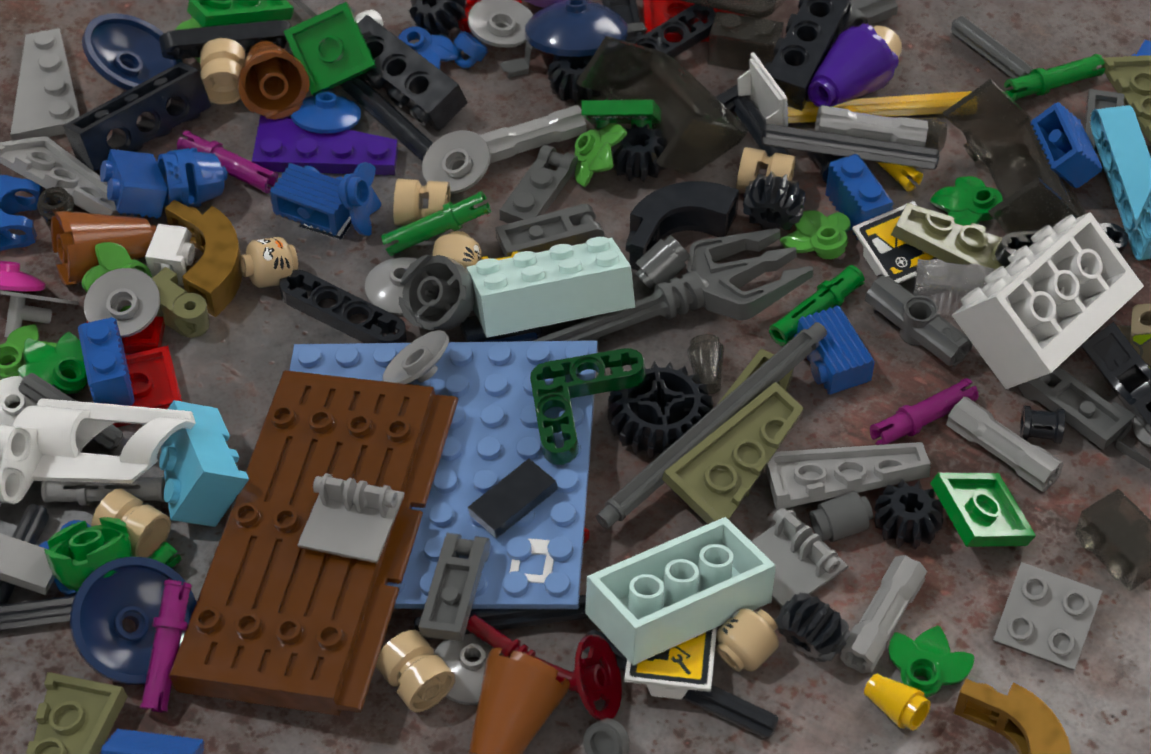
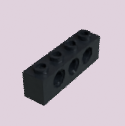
[764,0,853,111]
[358,15,468,131]
[63,62,212,171]

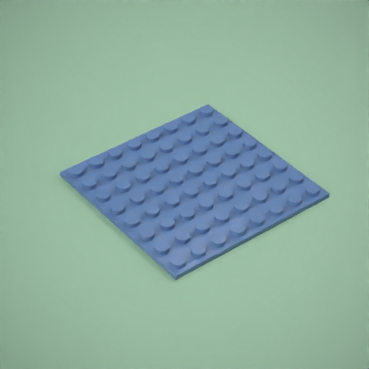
[289,341,598,609]

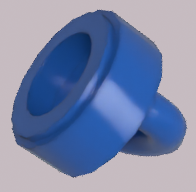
[454,31,488,69]

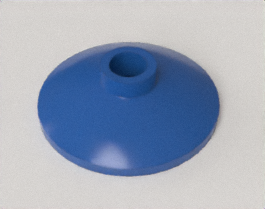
[291,92,361,133]

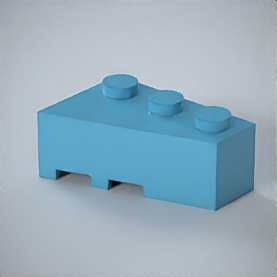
[159,400,249,527]

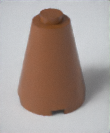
[238,41,310,119]
[51,211,156,286]
[468,648,570,754]

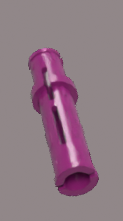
[177,130,278,194]
[870,378,979,445]
[140,580,192,713]

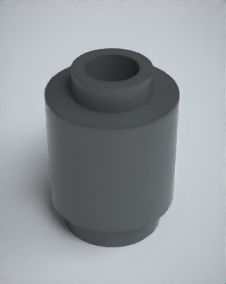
[635,235,691,290]
[809,491,873,543]

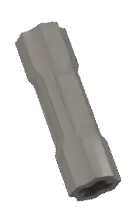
[480,105,587,163]
[815,105,928,147]
[946,397,1064,492]
[839,555,927,673]

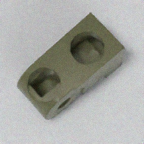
[152,267,210,338]

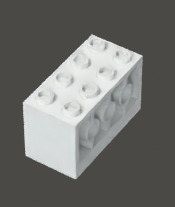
[952,212,1144,389]

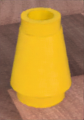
[864,673,931,731]

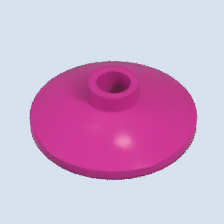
[0,261,46,291]

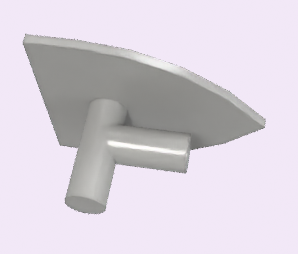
[0,290,79,337]

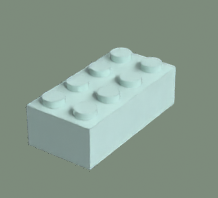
[466,237,635,338]
[585,517,776,665]

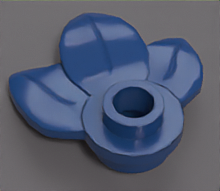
[398,26,458,69]
[338,162,382,236]

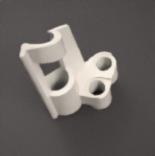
[0,398,196,504]

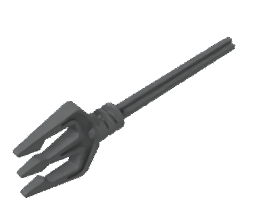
[533,228,814,341]

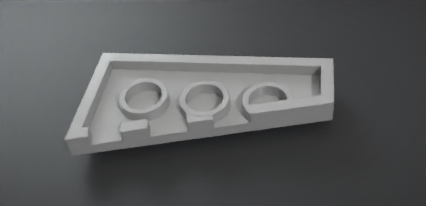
[10,28,80,140]
[0,136,137,217]
[765,442,931,510]

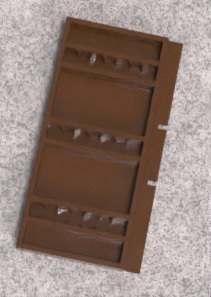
[169,370,459,716]

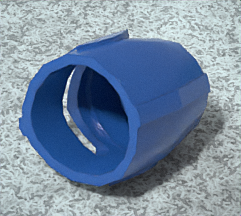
[157,148,228,208]

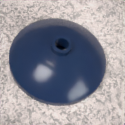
[525,0,628,57]
[82,13,183,91]
[70,557,196,685]

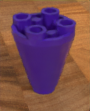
[808,24,899,107]

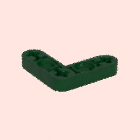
[530,348,645,465]

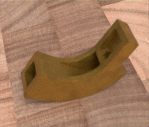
[165,199,243,317]
[954,678,1071,754]

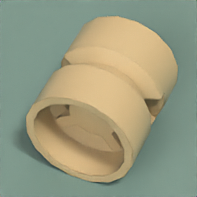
[200,38,245,104]
[736,147,796,194]
[393,179,451,226]
[91,488,171,558]
[376,630,455,712]

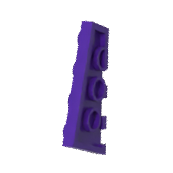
[252,115,398,175]

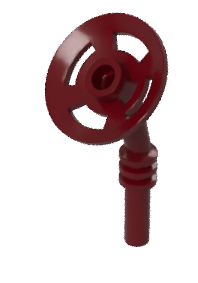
[466,615,622,721]

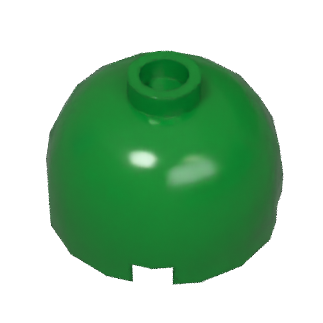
[45,517,132,591]

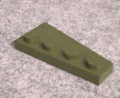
[1101,55,1151,144]
[891,203,1008,283]
[662,382,804,524]
[26,672,128,754]

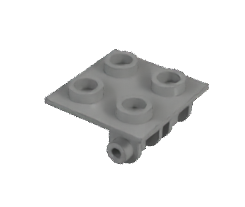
[298,473,405,563]
[751,507,848,607]
[993,562,1102,670]

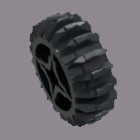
[607,361,713,459]

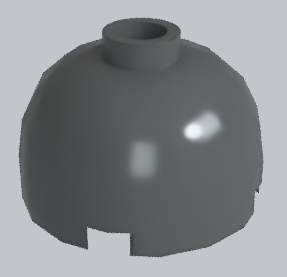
[399,255,475,331]

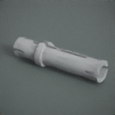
[41,476,165,505]

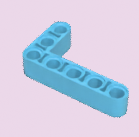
[1090,105,1151,260]

